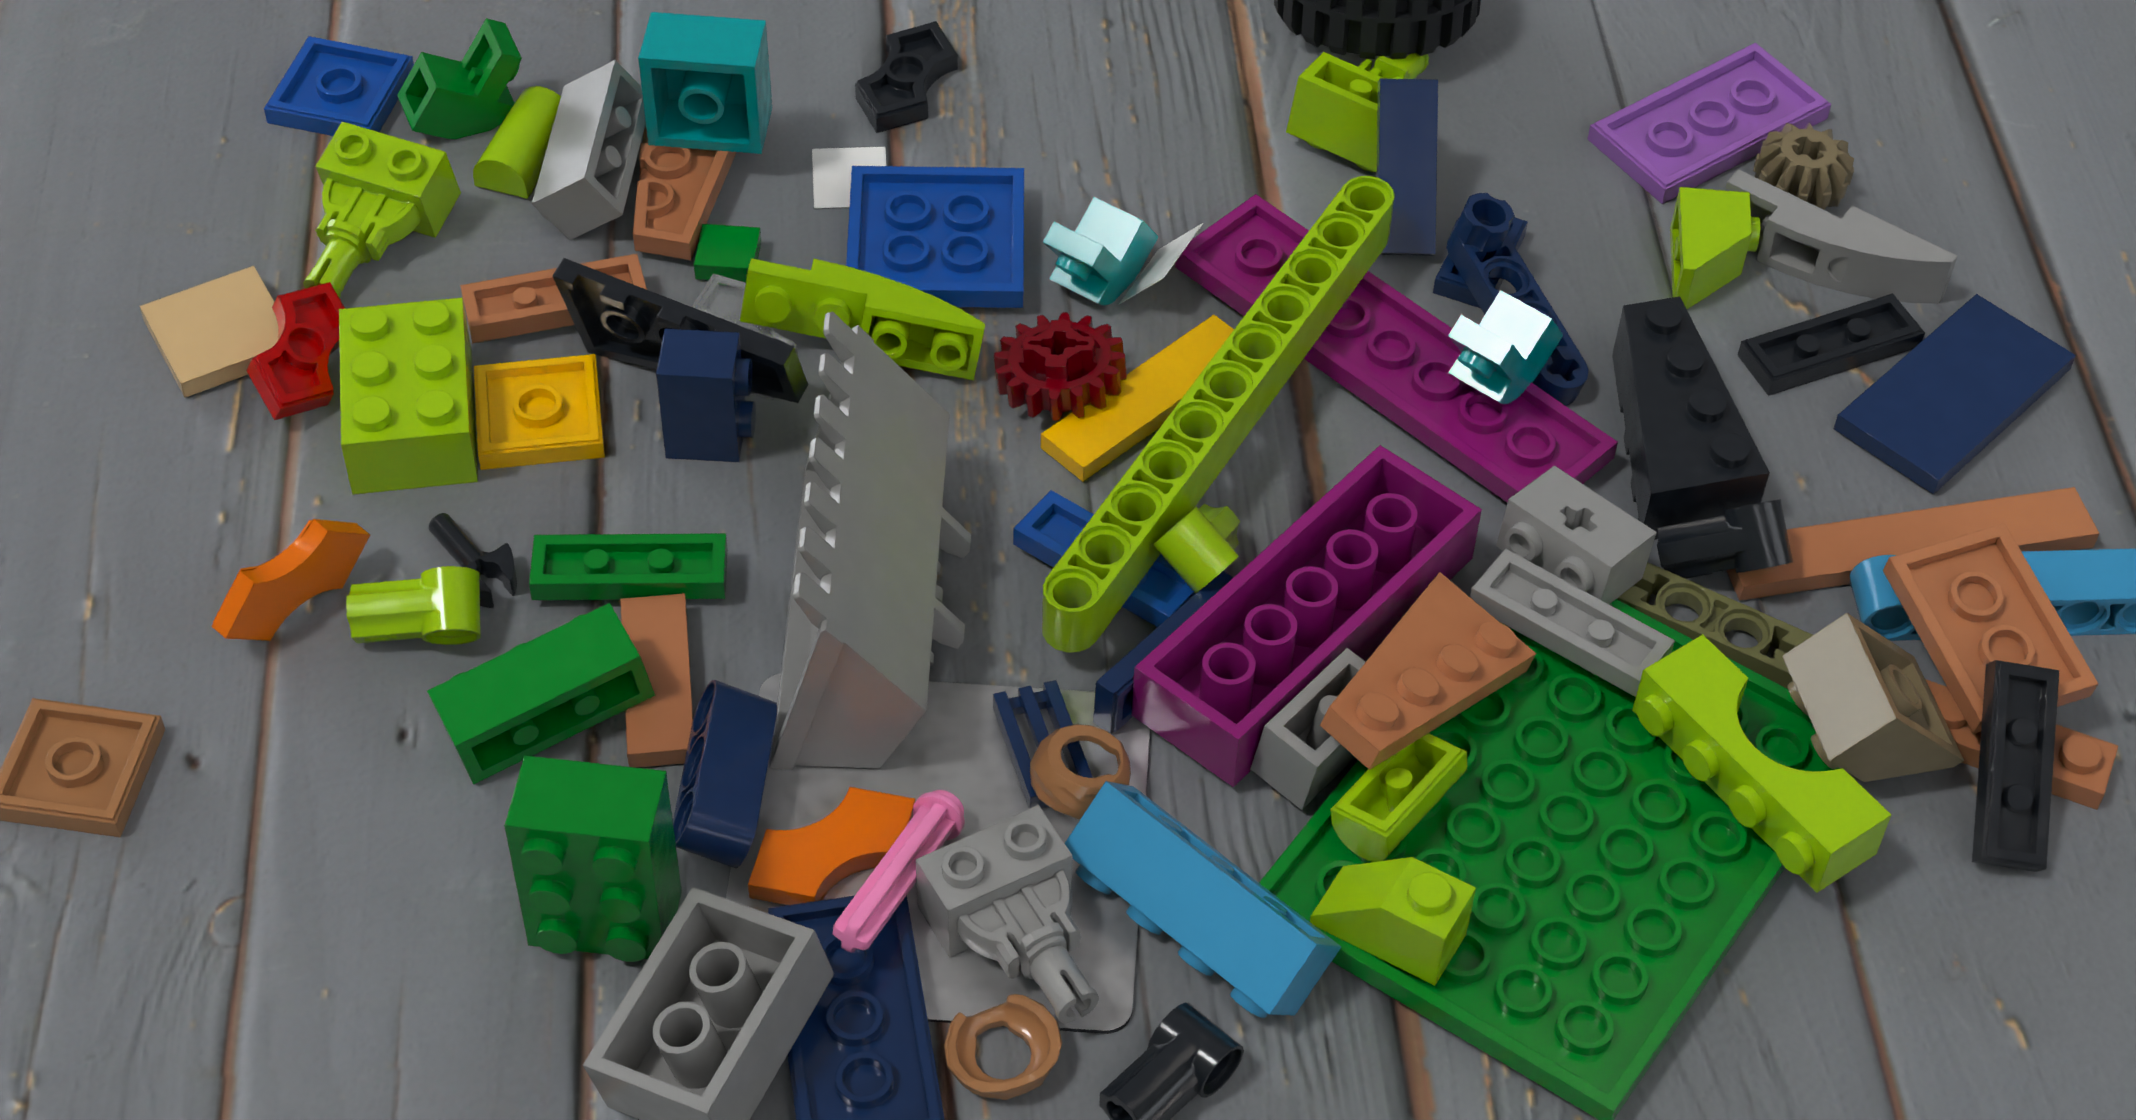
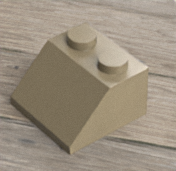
[1782,613,1964,782]

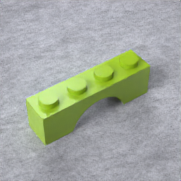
[1633,634,1891,893]

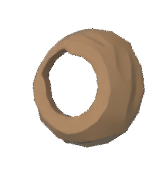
[1030,724,1131,819]
[944,994,1062,1100]

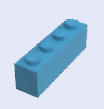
[1065,781,1341,1018]

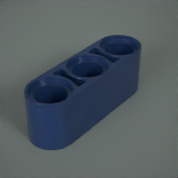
[673,680,778,869]

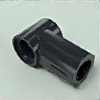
[1657,499,1793,579]
[1099,1002,1244,1120]

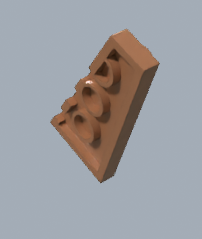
[1320,572,1537,770]

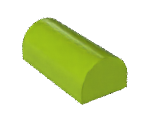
[473,86,561,199]
[1330,733,1467,862]

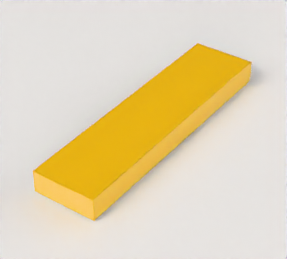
[1040,315,1234,482]

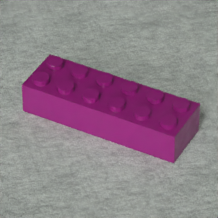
[1132,445,1482,787]

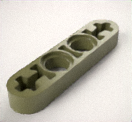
[1617,562,1813,689]

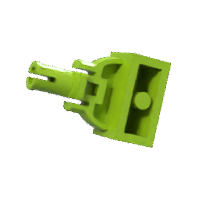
[1286,52,1429,173]
[303,121,461,298]

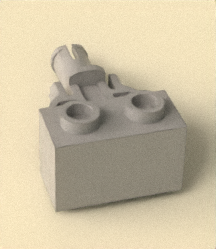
[915,805,1099,1024]

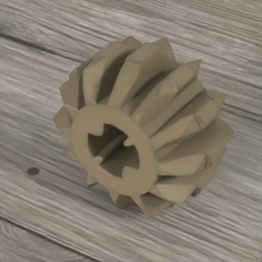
[1753,122,1854,210]

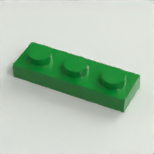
[529,533,728,600]

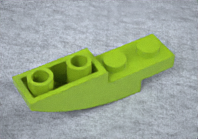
[740,258,985,381]

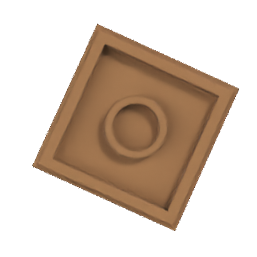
[0,698,165,837]

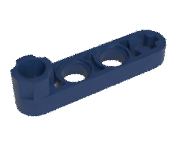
[1446,193,1588,406]

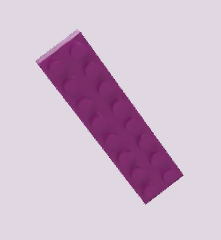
[1175,194,1618,502]

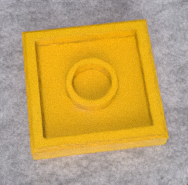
[474,354,605,470]

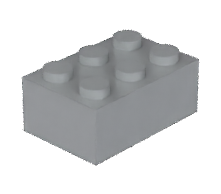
[583,887,834,1120]

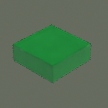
[694,224,761,283]

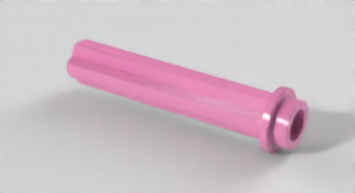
[833,790,965,953]

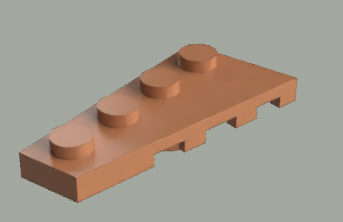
[633,123,737,260]

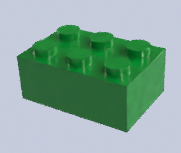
[504,755,682,962]

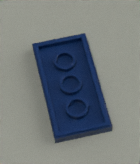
[1833,294,2076,494]
[768,895,945,1120]

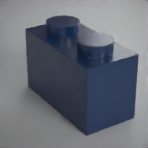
[656,329,756,462]

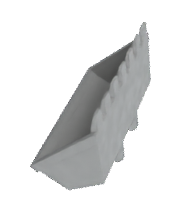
[770,311,971,770]

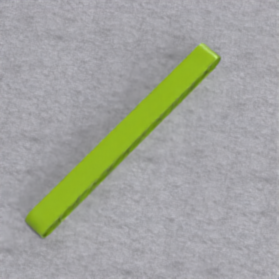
[1042,176,1395,653]

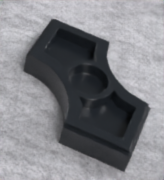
[855,21,958,133]

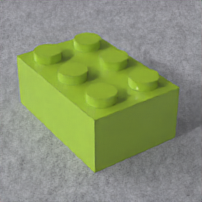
[339,298,478,495]

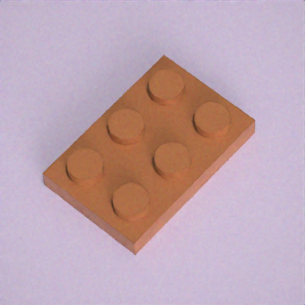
[1883,523,2098,734]

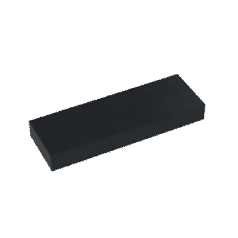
[1737,293,1925,396]
[1972,660,2059,872]

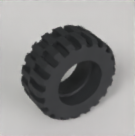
[1274,0,1481,59]

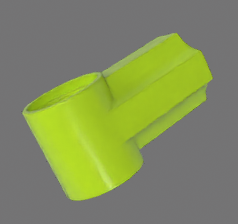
[1153,503,1240,593]
[346,566,481,645]

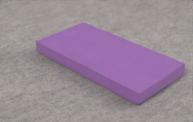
[1588,43,1831,204]

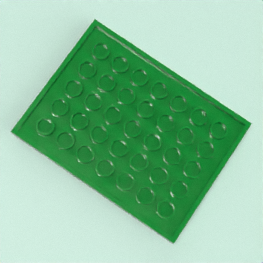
[1259,599,1848,1120]

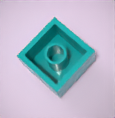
[638,12,773,154]

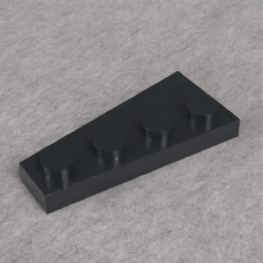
[552,258,808,403]

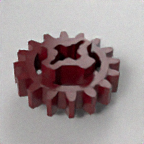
[994,312,1127,421]

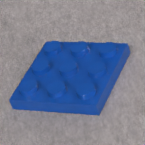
[846,166,1024,308]

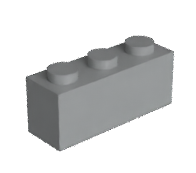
[531,60,646,240]

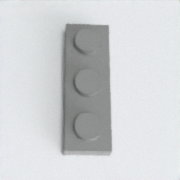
[1470,548,1675,697]

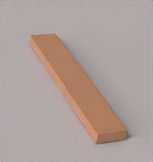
[1726,487,2100,601]

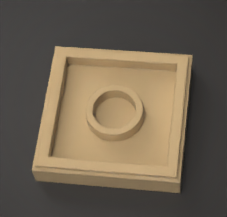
[140,266,279,398]

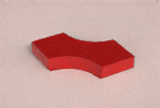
[246,282,345,420]

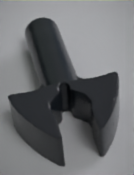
[429,513,517,608]

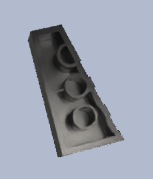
[1612,296,1770,540]

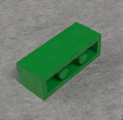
[427,603,655,785]

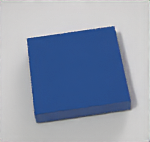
[264,36,414,136]

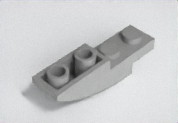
[1725,169,1958,304]

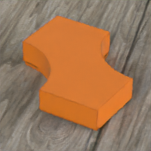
[211,519,370,641]
[748,787,916,905]

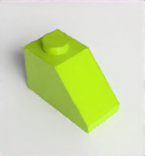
[1670,187,1760,309]
[1310,857,1476,986]

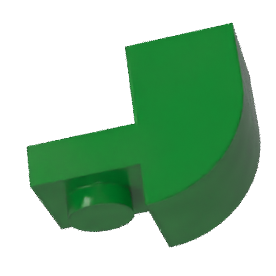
[397,18,522,139]

